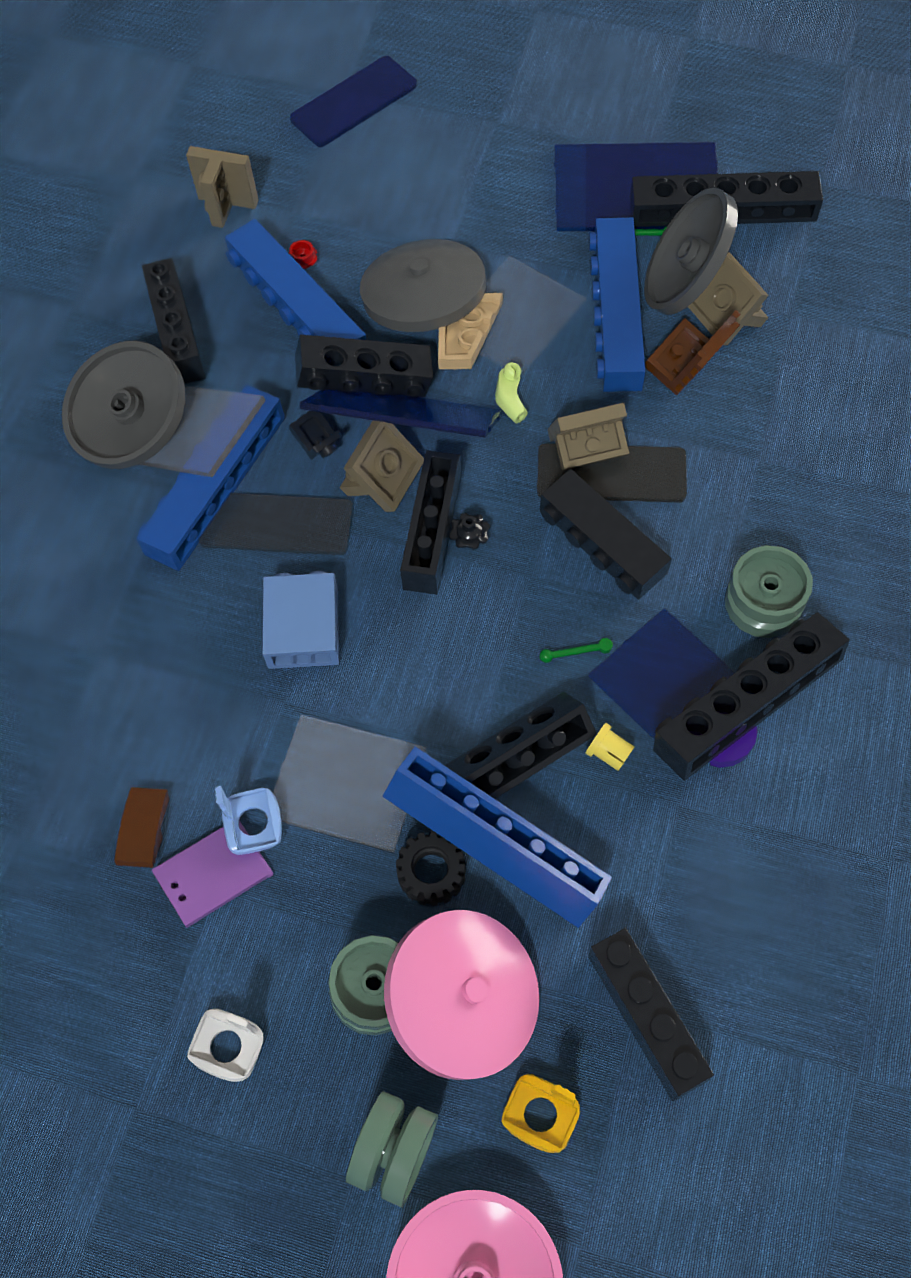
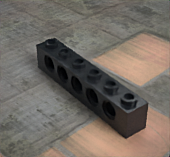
[629,171,823,227]
[653,612,850,781]

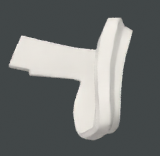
[187,1009,264,1082]

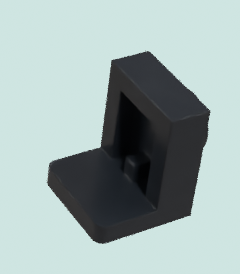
[288,407,343,460]

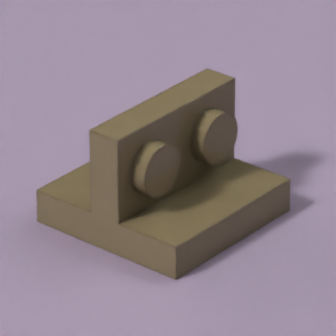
[186,146,259,228]
[688,252,769,345]
[547,403,630,471]
[339,415,424,512]

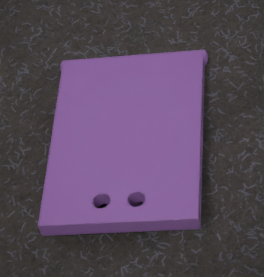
[152,821,274,928]

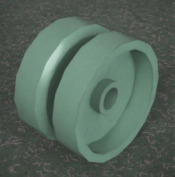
[725,545,813,638]
[328,935,398,1036]
[345,1091,438,1208]

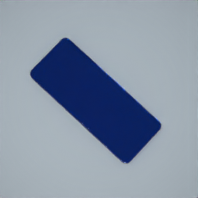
[290,56,417,147]

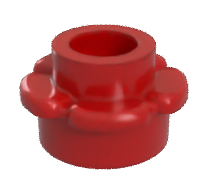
[289,240,318,269]

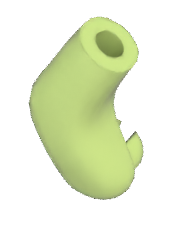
[495,362,528,424]

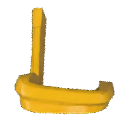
[502,1074,580,1153]

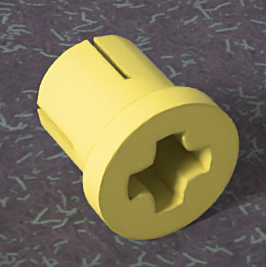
[585,723,635,771]

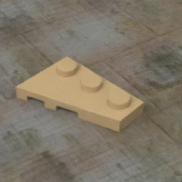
[438,293,503,370]

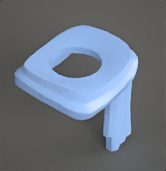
[215,786,282,855]

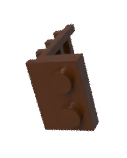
[645,310,741,396]

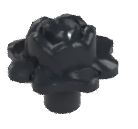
[449,513,490,550]

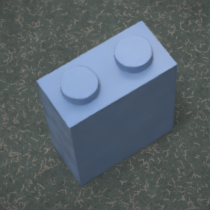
[263,571,339,669]

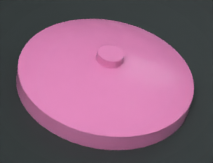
[384,910,539,1080]
[386,1190,563,1278]

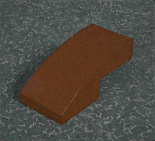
[114,787,169,868]

